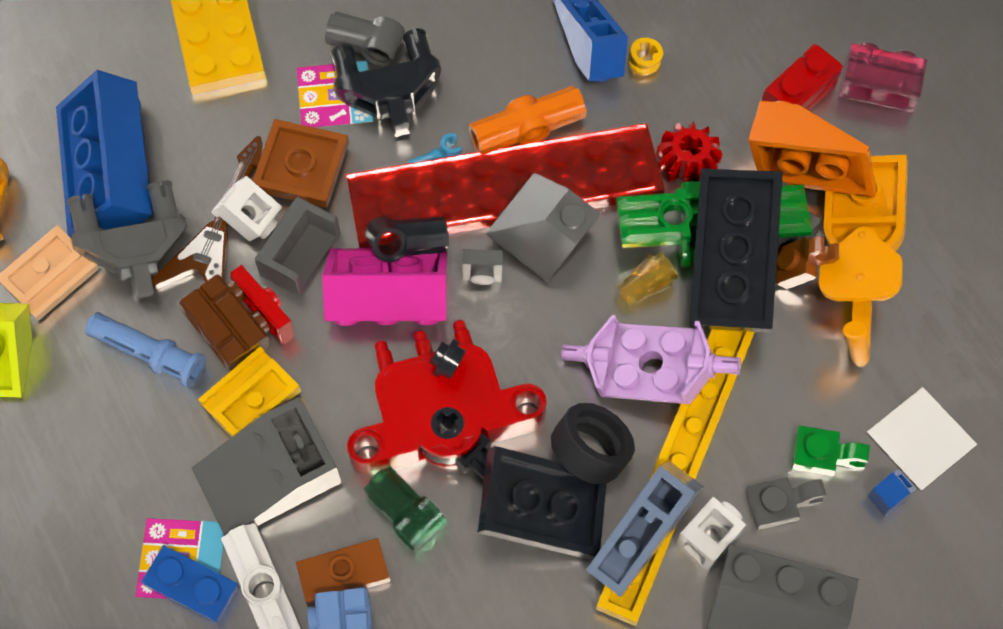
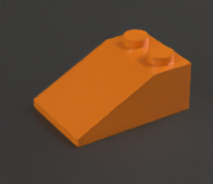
[748,101,877,197]

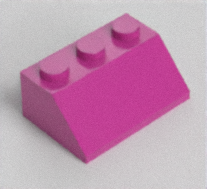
[322,248,448,326]

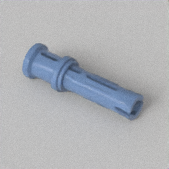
[85,312,206,388]

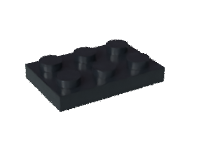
[477,446,607,560]

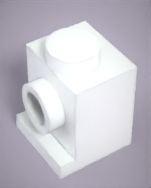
[211,176,282,242]
[676,497,746,572]

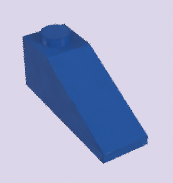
[553,0,628,82]

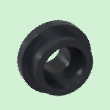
[430,338,466,379]

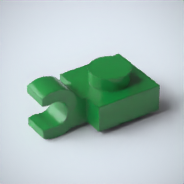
[792,425,870,476]

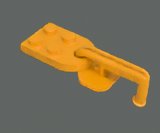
[819,155,908,367]

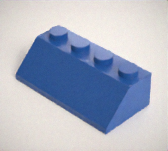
[56,70,152,238]

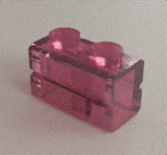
[838,43,927,113]

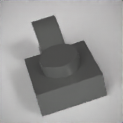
[746,477,827,530]

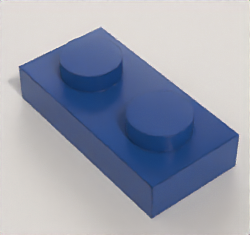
[141,545,240,625]

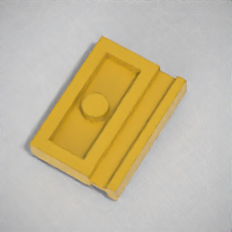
[198,346,301,437]

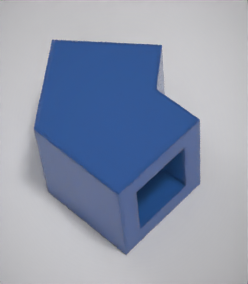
[868,470,917,517]

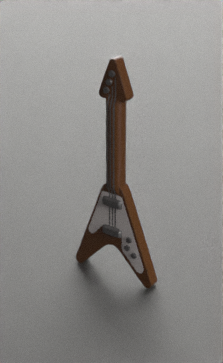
[152,136,263,289]

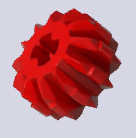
[656,120,723,183]

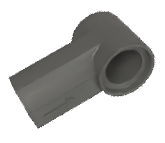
[325,11,405,67]

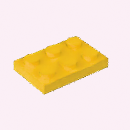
[171,0,266,95]

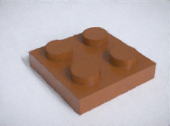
[252,119,349,208]

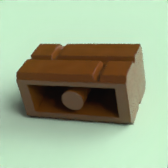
[179,274,271,372]

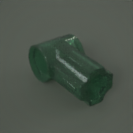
[364,466,448,553]

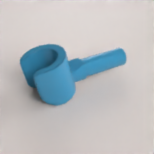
[408,133,463,169]

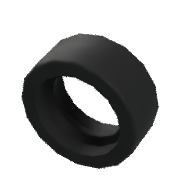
[551,403,635,484]

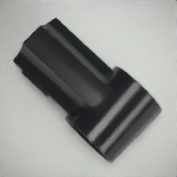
[365,216,449,262]

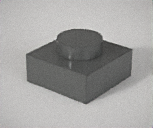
[462,249,503,285]

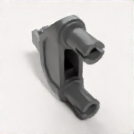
[67,180,187,299]

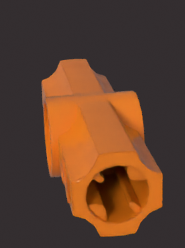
[469,85,587,156]

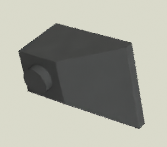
[486,173,601,283]

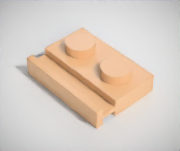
[0,225,98,321]

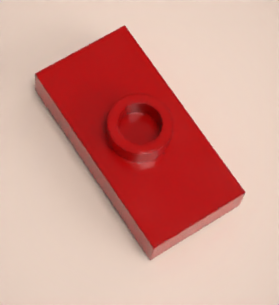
[230,264,294,345]

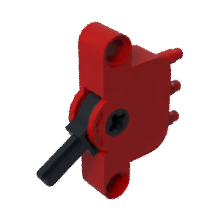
[347,320,547,480]

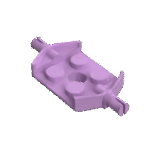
[561,315,741,404]

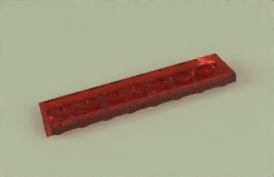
[346,123,665,248]

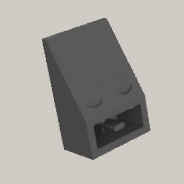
[192,397,341,536]

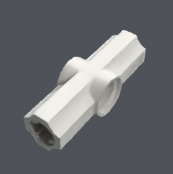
[221,523,301,629]

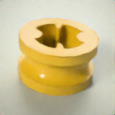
[628,38,663,75]

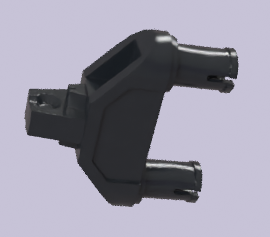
[330,28,441,137]

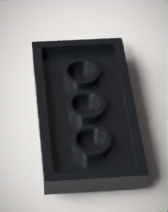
[689,168,783,333]

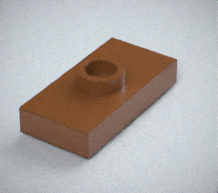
[296,538,390,606]

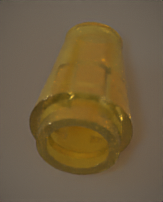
[617,252,678,306]

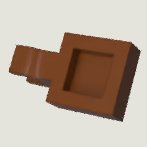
[776,236,839,289]

